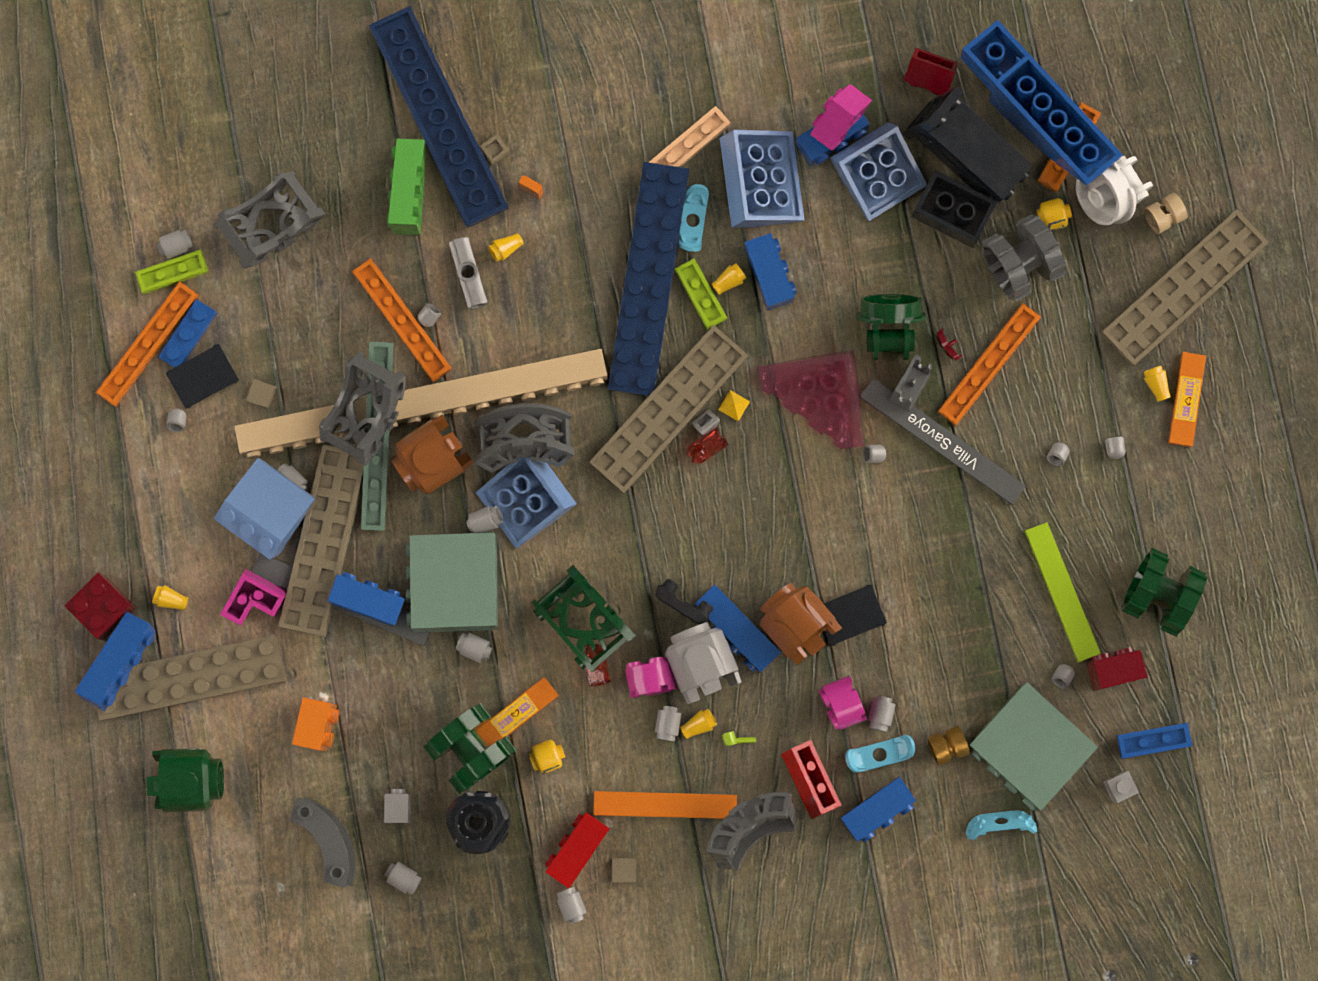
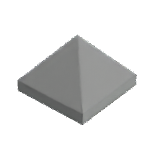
[691,409,720,435]

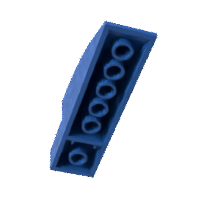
[960,20,1123,186]

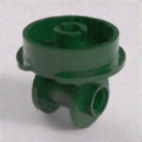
[856,294,926,360]

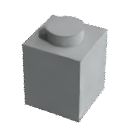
[1102,771,1139,803]
[384,789,411,823]

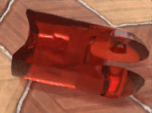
[686,427,729,464]
[584,644,611,687]

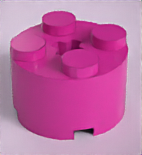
[625,657,677,698]
[818,675,867,730]

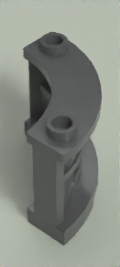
[214,171,325,269]
[319,352,406,466]
[474,404,574,473]
[706,792,799,870]
[290,797,356,888]

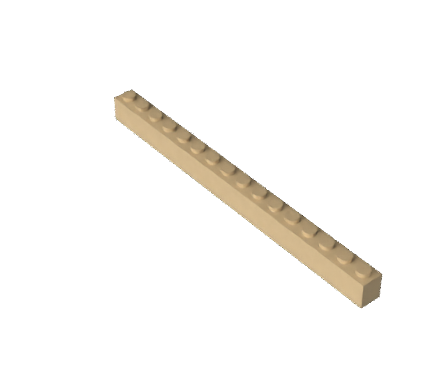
[234,349,608,459]

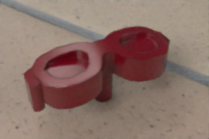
[937,328,963,361]

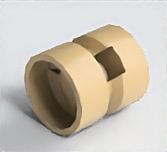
[1144,192,1188,234]

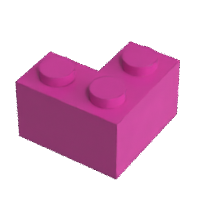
[810,84,872,151]
[220,568,287,626]

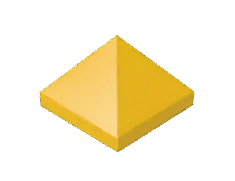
[718,390,750,421]

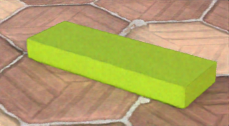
[135,249,209,295]
[674,258,728,330]

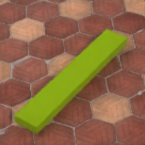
[1024,522,1101,663]

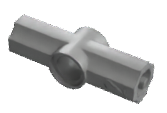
[449,237,488,310]

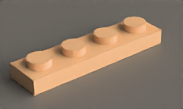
[649,106,731,167]

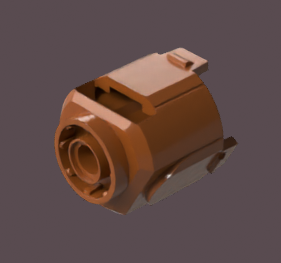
[390,415,473,494]
[760,583,842,665]

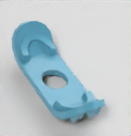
[678,184,709,252]
[845,735,915,773]
[966,810,1037,840]

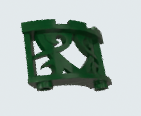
[531,565,636,673]

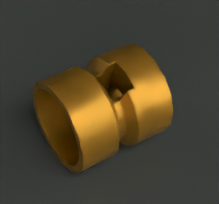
[927,726,970,766]

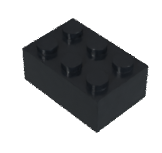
[912,170,997,248]

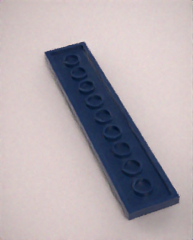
[369,6,509,228]
[608,162,689,396]

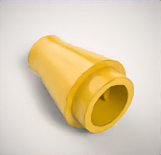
[488,233,524,262]
[712,263,747,295]
[1143,365,1171,402]
[152,585,189,611]
[680,709,717,739]

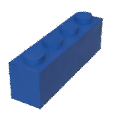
[694,585,781,673]
[75,612,156,712]

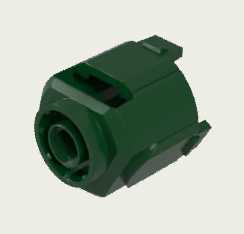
[146,748,224,813]

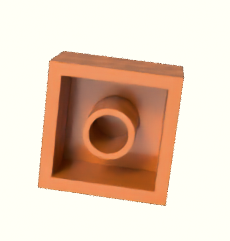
[292,697,340,751]

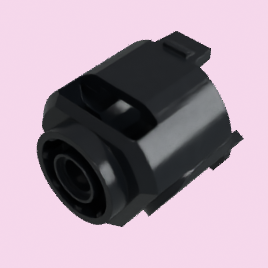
[445,791,511,854]

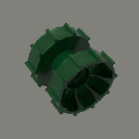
[1121,548,1208,637]
[424,703,517,795]

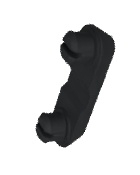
[656,579,713,625]

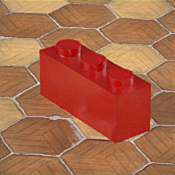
[781,740,841,820]
[545,812,610,888]

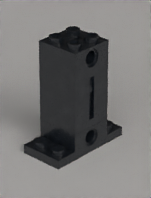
[902,86,1032,203]

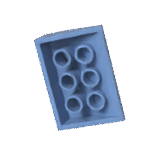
[720,130,805,228]

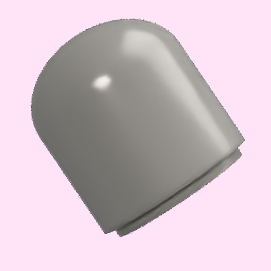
[418,303,441,327]
[166,408,187,432]
[1105,437,1126,459]
[1047,442,1070,466]
[863,444,886,463]
[1051,664,1075,689]

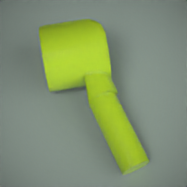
[722,731,756,746]

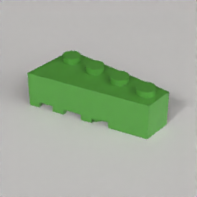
[387,138,427,235]

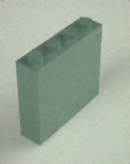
[406,533,498,633]
[968,682,1098,811]

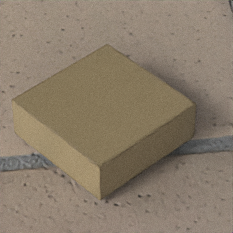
[479,133,511,166]
[246,379,277,409]
[612,858,636,883]

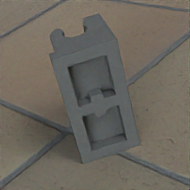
[889,354,932,412]

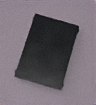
[166,344,239,409]
[824,585,887,646]

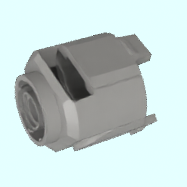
[665,622,741,704]

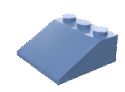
[830,122,927,221]
[475,457,576,549]
[213,458,316,560]

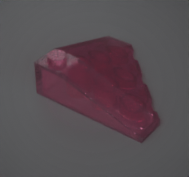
[758,350,864,449]

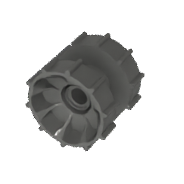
[981,214,1067,302]

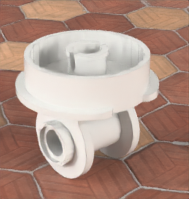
[1076,156,1153,226]

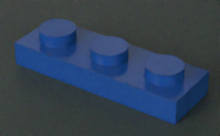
[158,299,217,368]
[1116,723,1192,759]

